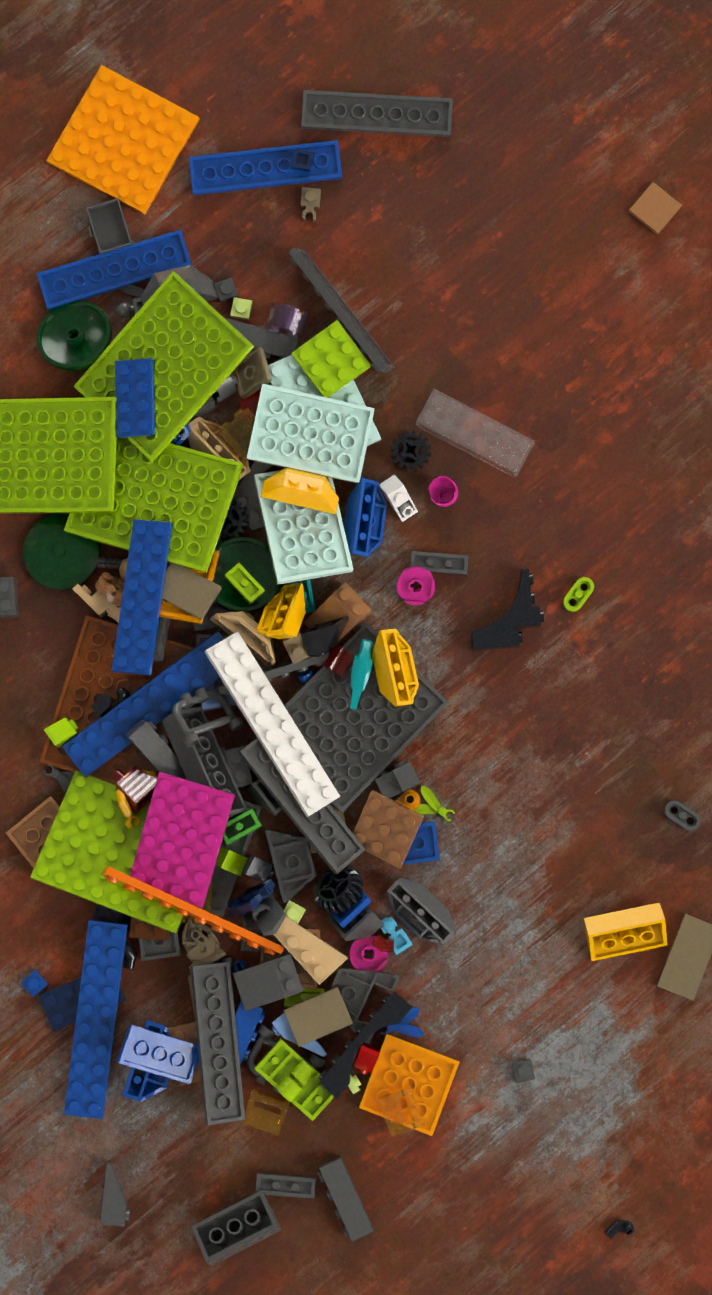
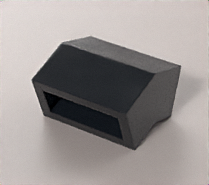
[91,693,114,717]

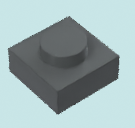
[214,277,238,303]
[512,1059,535,1083]

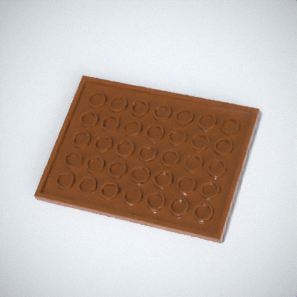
[40,615,193,785]

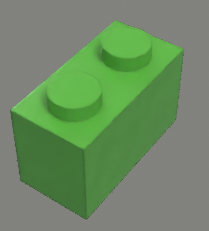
[223,809,262,845]

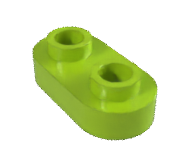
[563,577,594,612]

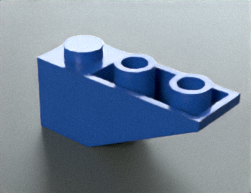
[235,1001,266,1064]

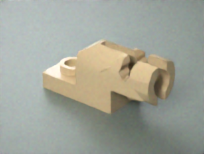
[73,584,121,623]

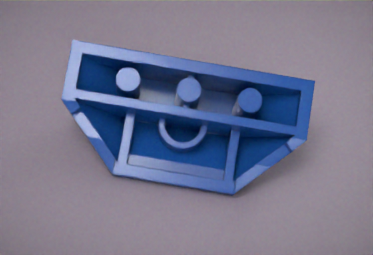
[344,478,387,557]
[122,1020,171,1102]

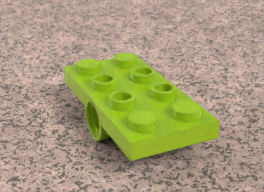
[254,1038,333,1121]

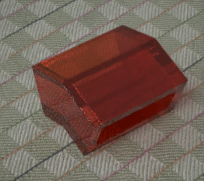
[323,645,354,678]
[372,933,394,952]

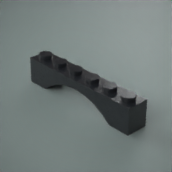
[318,992,412,1099]

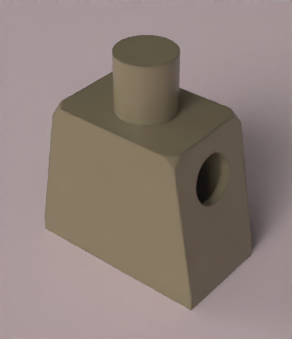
[282,631,310,664]

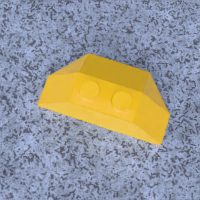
[261,467,339,514]
[256,582,306,639]
[372,629,419,707]

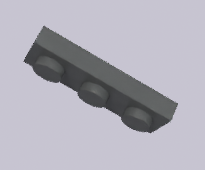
[410,551,469,575]
[255,1173,316,1199]

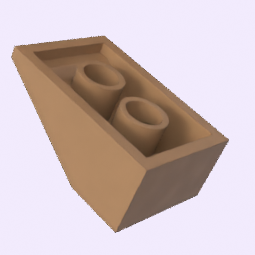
[304,582,372,651]

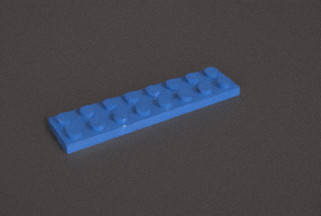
[189,140,342,196]
[37,229,192,311]
[112,519,173,676]

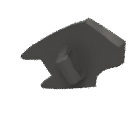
[243,896,286,936]

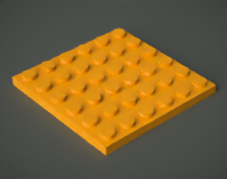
[46,65,200,215]

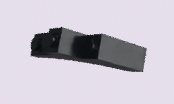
[471,569,544,651]

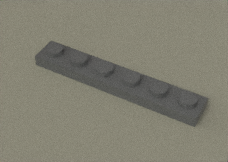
[216,651,330,695]

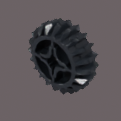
[313,865,364,915]

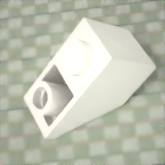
[380,475,418,522]

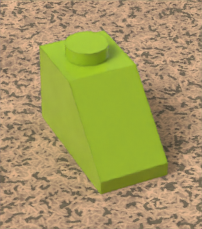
[44,717,79,748]

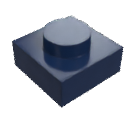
[291,148,314,172]

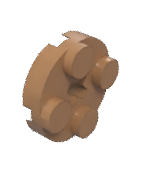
[95,572,125,606]

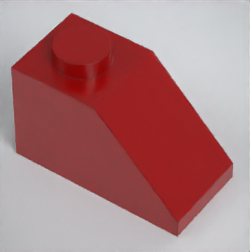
[353,1043,380,1075]

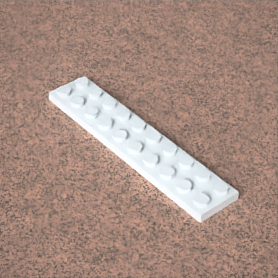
[204,632,340,817]

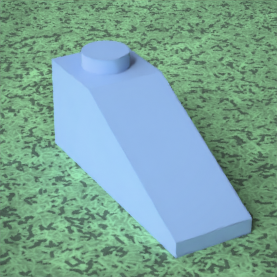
[272,1013,327,1057]

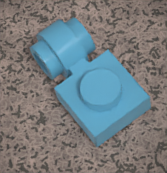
[380,916,412,955]

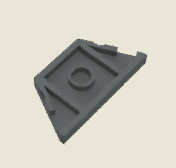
[265,830,316,903]

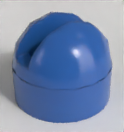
[297,669,314,685]
[232,960,248,973]

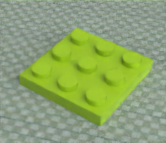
[291,320,371,398]

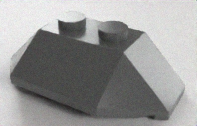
[141,265,219,305]
[387,878,456,945]

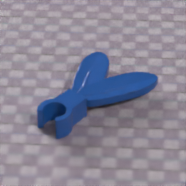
[380,1007,424,1037]

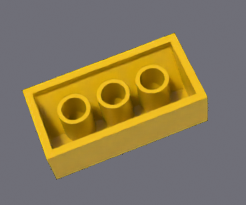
[584,903,667,961]

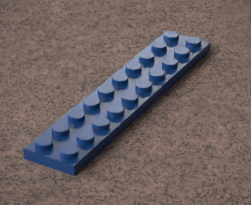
[62,631,224,777]
[64,919,128,1119]

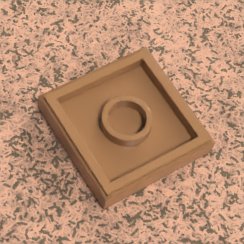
[629,182,682,235]

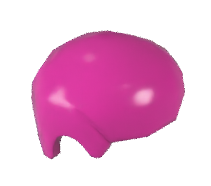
[428,476,458,507]

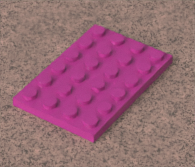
[130,772,235,908]

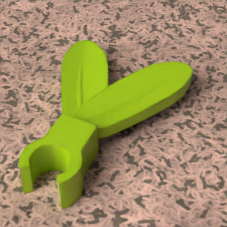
[414,786,455,822]

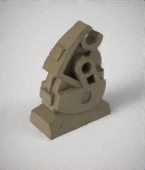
[182,916,228,971]

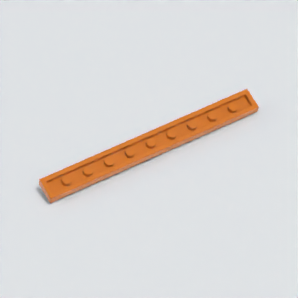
[101,866,285,957]

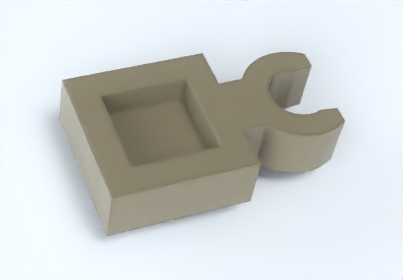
[301,187,321,222]

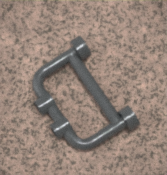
[172,687,245,748]
[247,1024,326,1094]

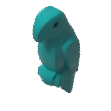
[350,639,373,710]

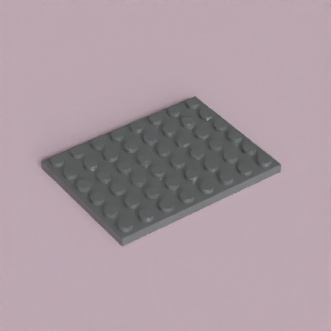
[285,623,449,813]

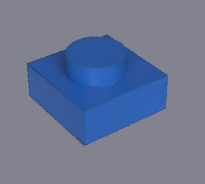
[21,970,48,997]

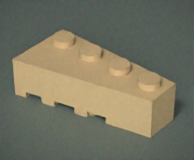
[273,916,348,985]

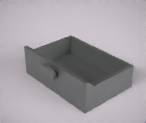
[86,198,133,254]

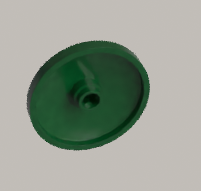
[37,301,112,371]
[23,514,100,590]
[213,537,280,613]

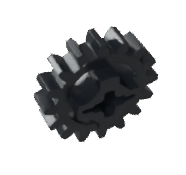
[390,430,431,472]
[220,499,249,540]

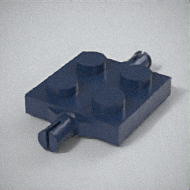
[227,879,275,918]

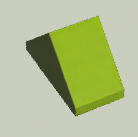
[215,846,249,876]

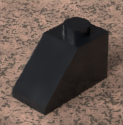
[242,855,275,882]

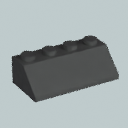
[191,1190,282,1266]

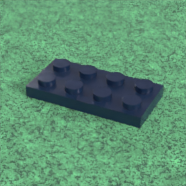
[39,977,126,1032]

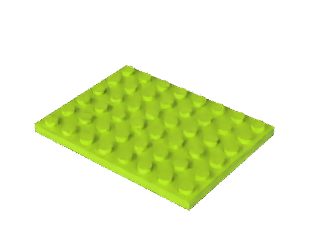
[74,271,254,462]
[0,397,117,513]
[64,438,244,573]
[30,771,183,934]

